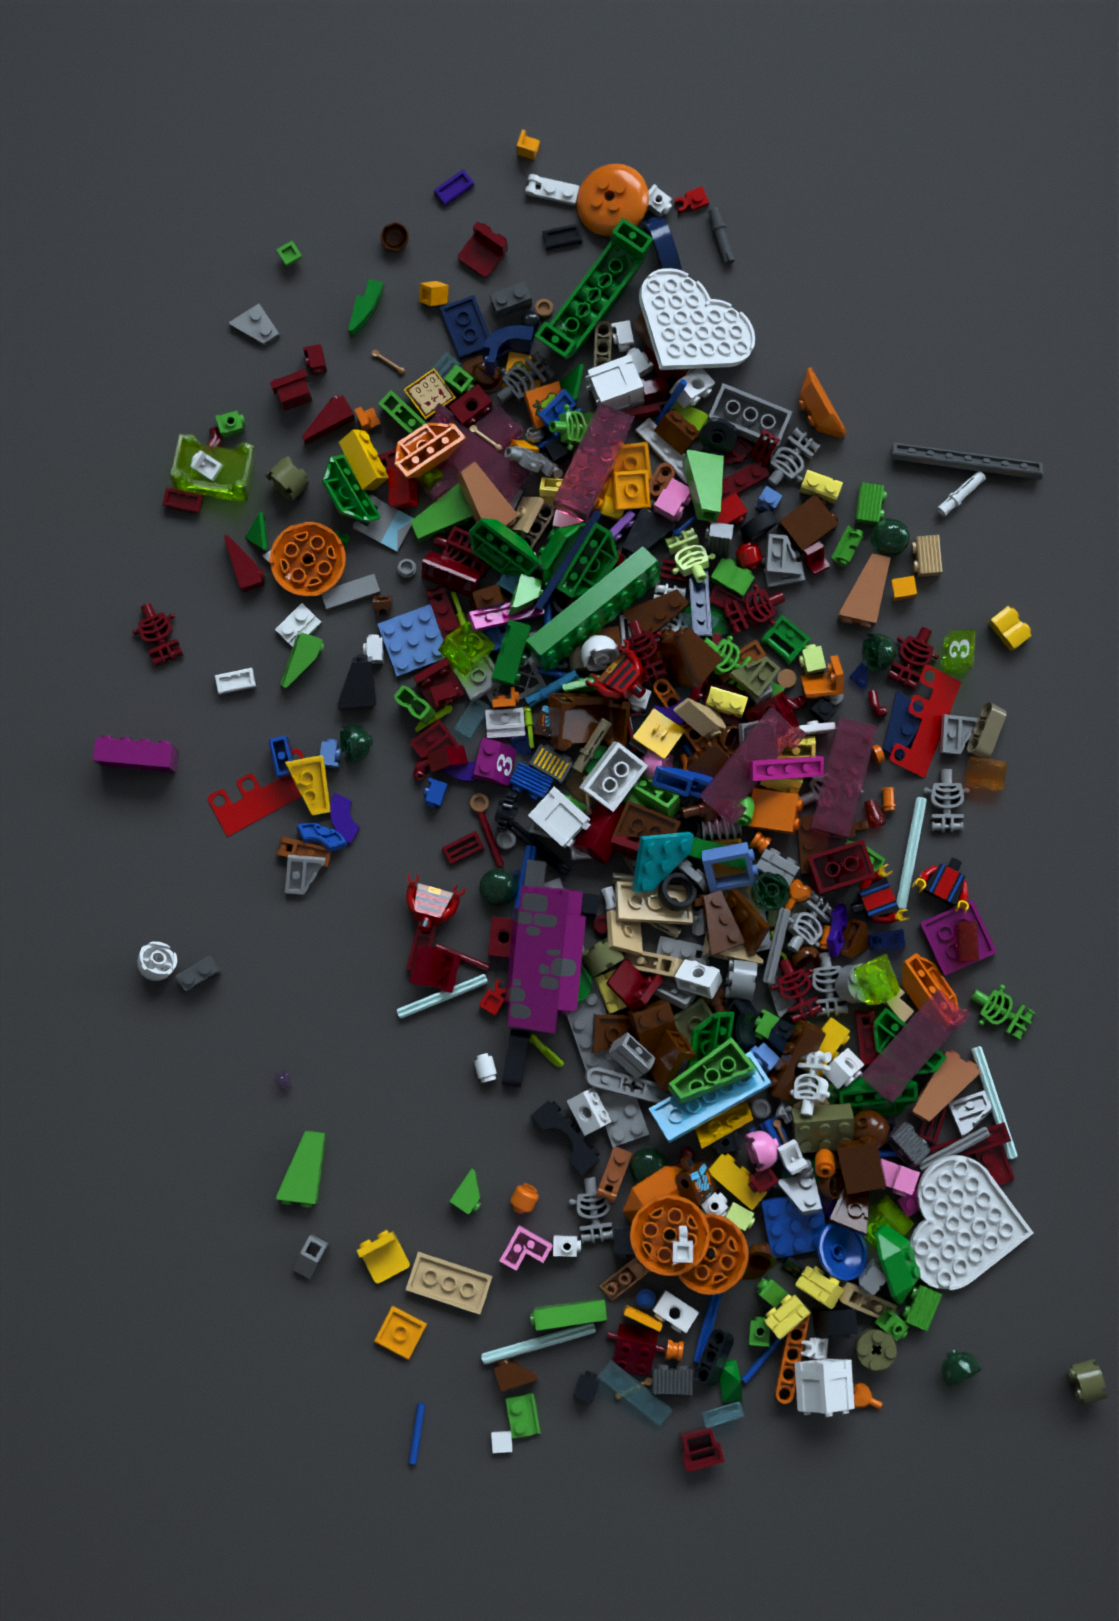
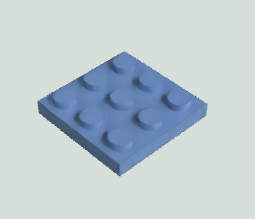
[378,604,451,678]

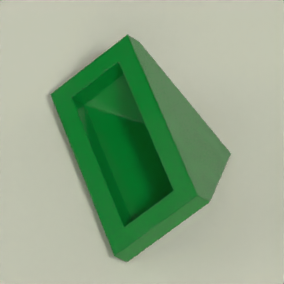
[559,364,584,405]
[245,512,269,553]
[719,1360,742,1403]

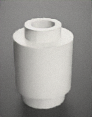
[474,1053,497,1083]

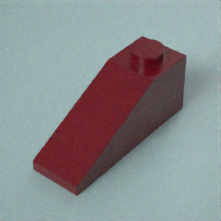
[302,395,355,445]
[224,535,266,593]

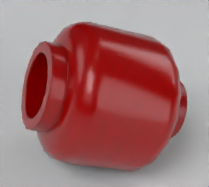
[735,541,763,570]

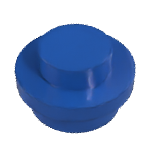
[636,1289,656,1309]

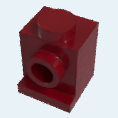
[303,344,327,375]
[640,377,669,405]
[430,681,460,709]

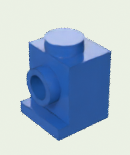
[423,778,448,809]

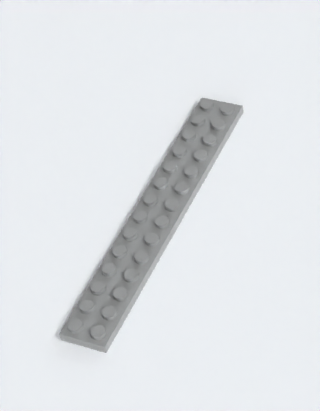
[544,878,649,1147]

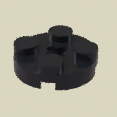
[699,417,737,456]

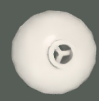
[581,635,620,671]
[137,942,177,981]

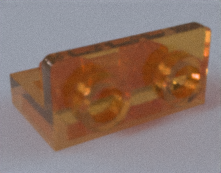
[965,756,1008,791]

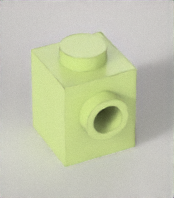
[799,644,826,675]
[724,1201,755,1231]

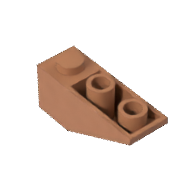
[599,1255,650,1301]

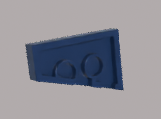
[883,691,923,760]

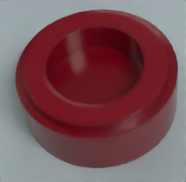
[593,915,608,935]

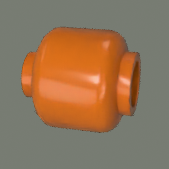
[510,1183,539,1214]

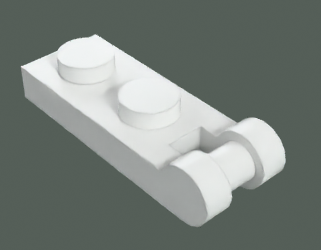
[525,174,579,206]

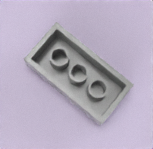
[708,383,793,451]

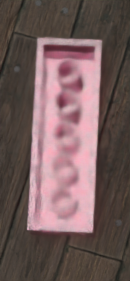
[553,402,634,523]
[809,716,878,840]

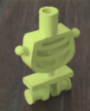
[664,528,715,583]

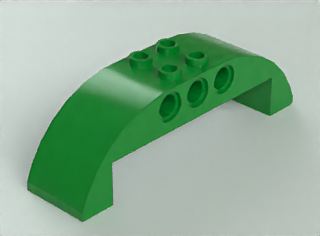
[534,218,653,359]

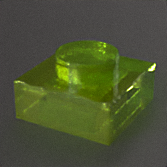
[417,467,443,488]

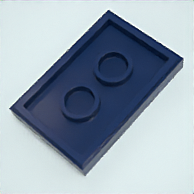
[439,295,490,360]

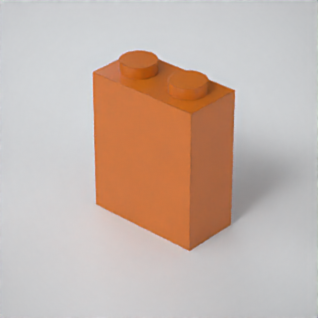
[747,788,803,835]

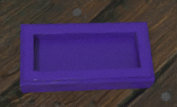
[434,169,475,206]

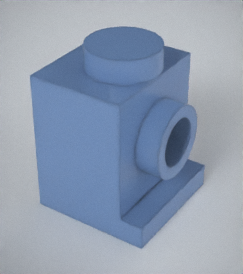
[755,486,783,514]
[320,739,341,769]
[749,1042,780,1074]

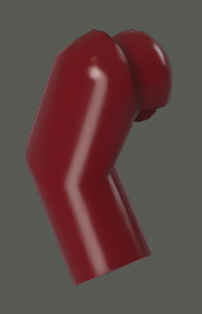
[204,427,222,454]
[868,690,887,718]
[785,695,807,711]
[413,758,429,781]

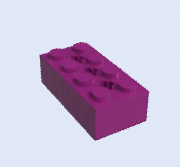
[93,735,178,773]

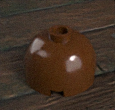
[853,1110,890,1148]

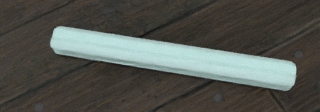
[397,974,488,1019]

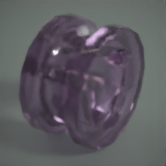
[276,1070,292,1089]

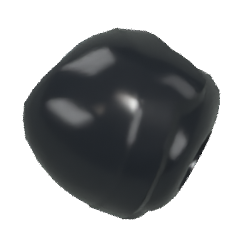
[522,311,541,331]

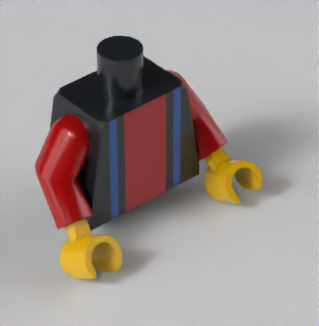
[911,857,969,914]
[850,864,910,924]

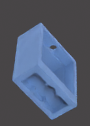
[702,842,759,893]

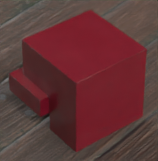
[270,369,313,411]
[680,1425,725,1472]

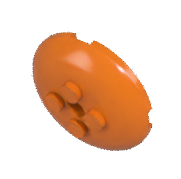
[576,164,649,237]
[270,522,346,597]
[630,1195,710,1276]
[678,1214,749,1295]

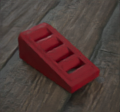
[446,526,482,560]

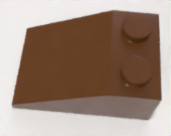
[627,999,676,1055]

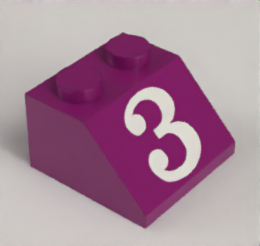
[471,737,517,787]

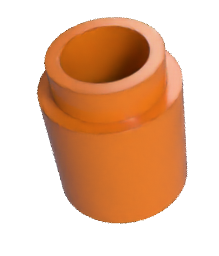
[815,1149,835,1178]

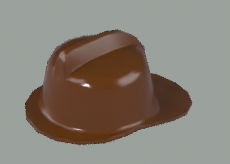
[463,355,504,393]
[742,1243,777,1280]

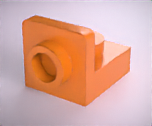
[354,407,381,431]
[492,687,519,709]

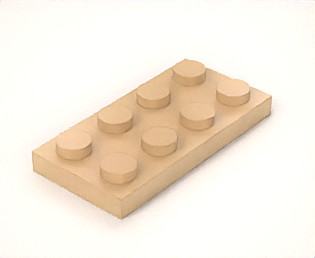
[615,881,693,925]
[406,1251,493,1314]

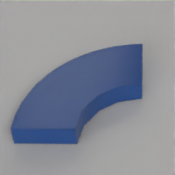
[297,823,347,852]

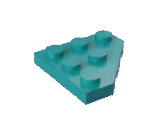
[632,832,693,893]

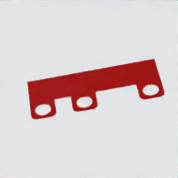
[890,665,961,778]
[208,748,305,837]

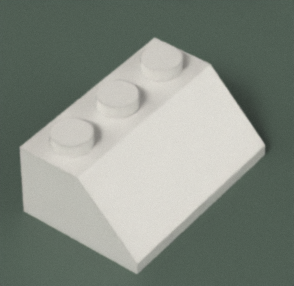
[579,742,648,812]

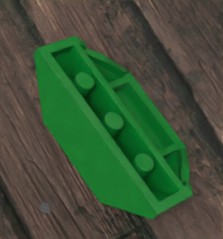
[321,454,381,523]
[469,518,540,576]
[537,521,587,589]
[556,522,619,598]
[873,1007,947,1075]
[687,1012,735,1068]
[839,1074,918,1116]
[874,1224,921,1305]

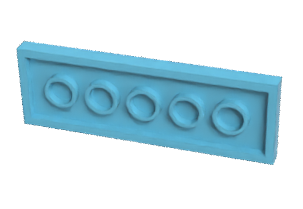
[649,1051,771,1143]

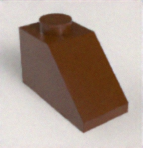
[494,1359,539,1391]

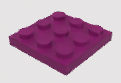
[919,900,997,976]

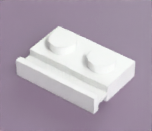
[275,603,322,647]
[485,707,525,738]

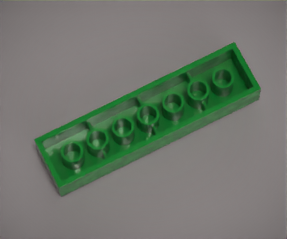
[526,546,661,672]

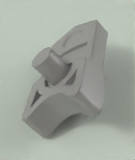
[692,908,706,936]
[775,1099,792,1124]

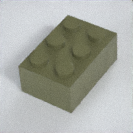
[792,1103,854,1153]

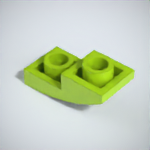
[671,401,709,432]

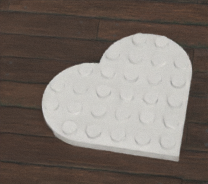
[639,268,755,370]
[910,1155,1033,1290]

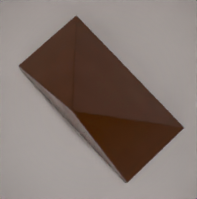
[839,917,869,958]

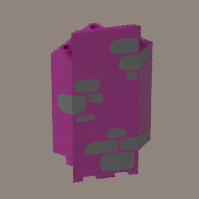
[505,886,586,1033]

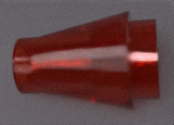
[864,799,886,829]

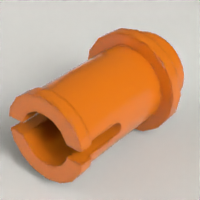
[881,787,896,812]
[819,925,831,951]

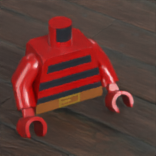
[585,639,646,700]
[406,873,466,932]

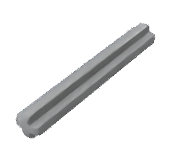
[763,908,791,984]
[919,1127,990,1172]

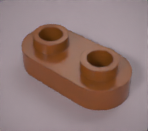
[649,463,675,498]

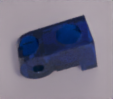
[868,929,906,951]

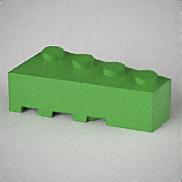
[668,1037,756,1105]

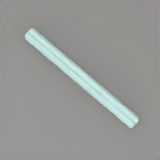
[896,797,927,909]
[971,1046,1018,1160]
[481,1322,596,1365]

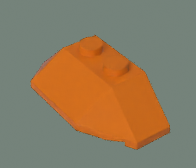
[798,367,847,438]
[394,423,466,479]
[902,953,961,1028]
[622,1166,683,1224]

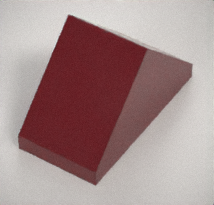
[426,745,468,773]

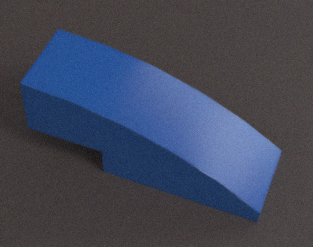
[652,766,716,801]

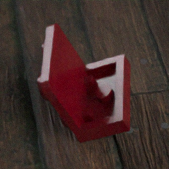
[458,221,508,278]
[409,946,461,993]
[611,1324,658,1377]

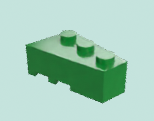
[491,619,531,687]

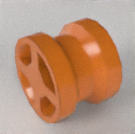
[749,831,772,855]
[665,1340,684,1362]

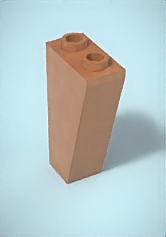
[456,462,518,527]
[837,553,891,628]
[909,1050,981,1122]

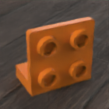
[801,655,844,698]

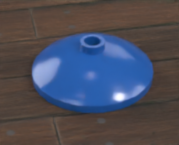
[817,1223,868,1281]

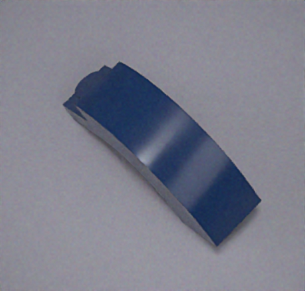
[643,216,682,271]
[483,325,534,376]

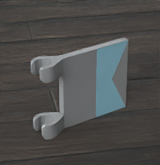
[353,495,414,552]

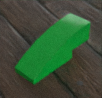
[348,279,384,337]

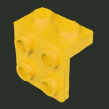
[356,1230,410,1283]

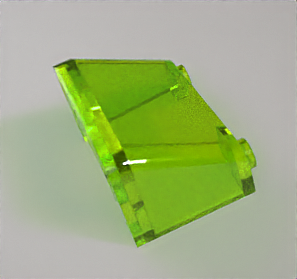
[170,434,255,502]

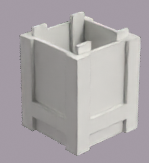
[586,355,645,418]
[528,787,591,848]
[795,1358,855,1417]

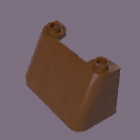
[659,627,723,688]
[548,692,631,751]

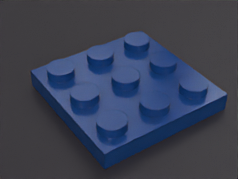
[761,1192,826,1258]

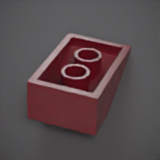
[807,839,876,895]

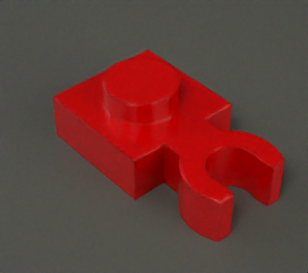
[674,186,709,213]
[479,979,507,1016]

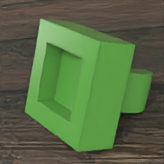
[276,240,302,267]

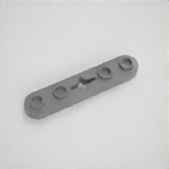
[585,1067,672,1104]

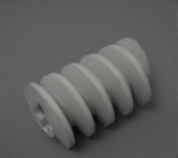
[701,815,742,841]

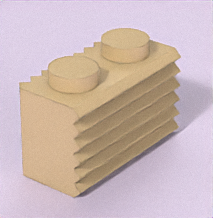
[911,535,943,577]

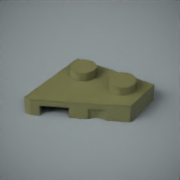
[729,656,781,698]

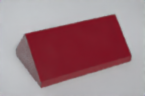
[421,551,483,597]
[573,802,624,865]

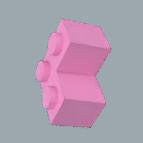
[653,478,692,523]
[881,1159,920,1197]
[500,1225,553,1271]

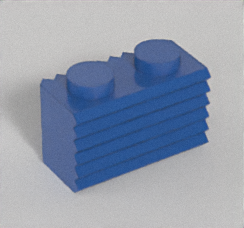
[268,735,294,779]
[509,762,554,802]

